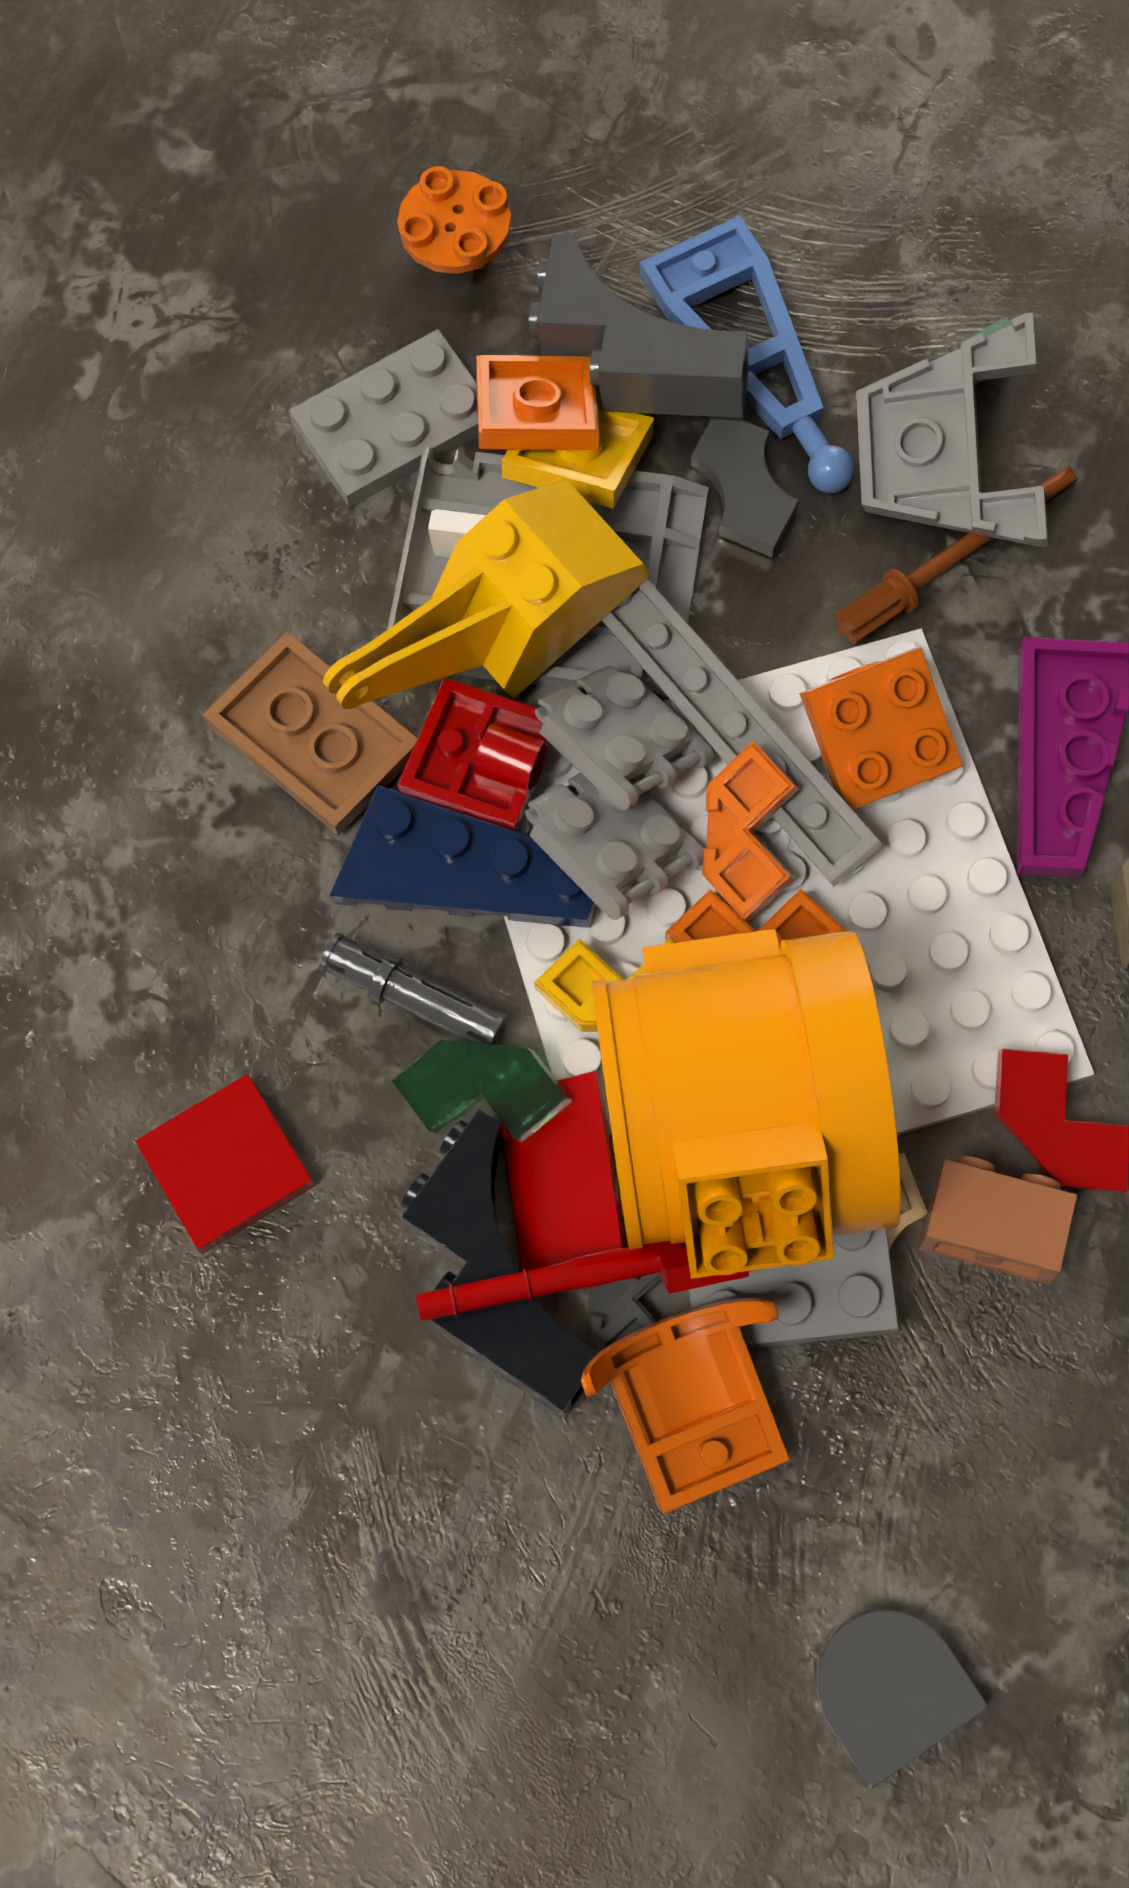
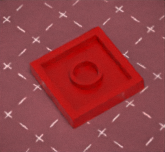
[135,1073,315,1255]

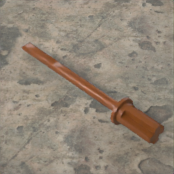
[834,465,1078,644]

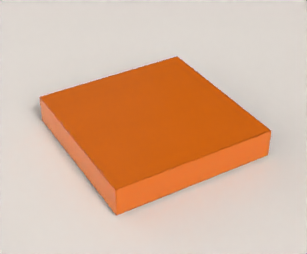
[476,355,599,450]

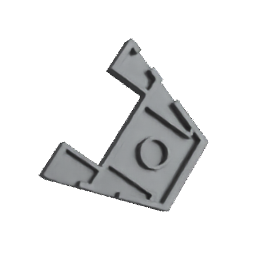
[856,312,1049,547]

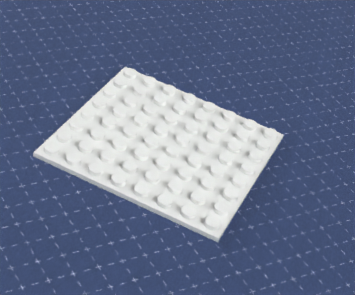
[503,628,1094,1217]

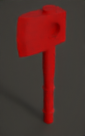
[416,1241,749,1322]

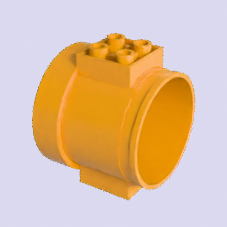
[592,929,901,1279]

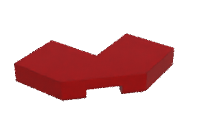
[994,1049,1129,1193]

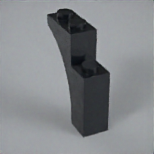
[401,1109,599,1420]

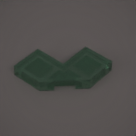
[392,1040,572,1142]

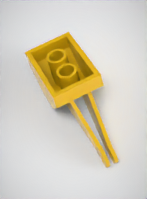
[323,479,651,709]

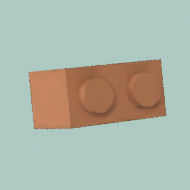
[919,1156,1077,1285]

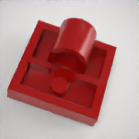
[398,677,553,831]

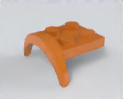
[581,1298,790,1514]

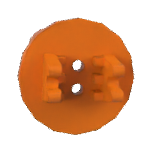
[397,166,512,274]

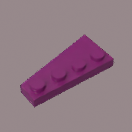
[1017,637,1129,878]

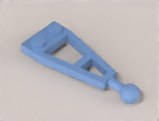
[639,215,855,494]

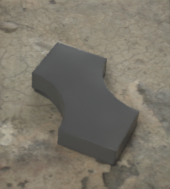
[691,417,799,558]

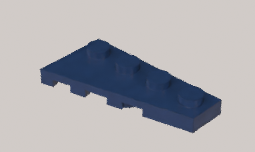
[329,785,598,928]

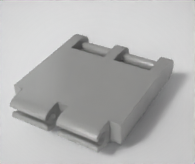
[534,665,714,810]
[525,772,703,920]

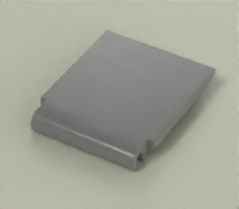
[387,447,709,701]

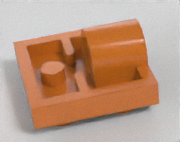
[799,648,963,810]

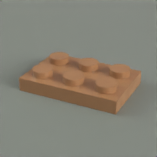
[202,631,418,836]

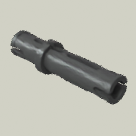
[319,933,508,1053]

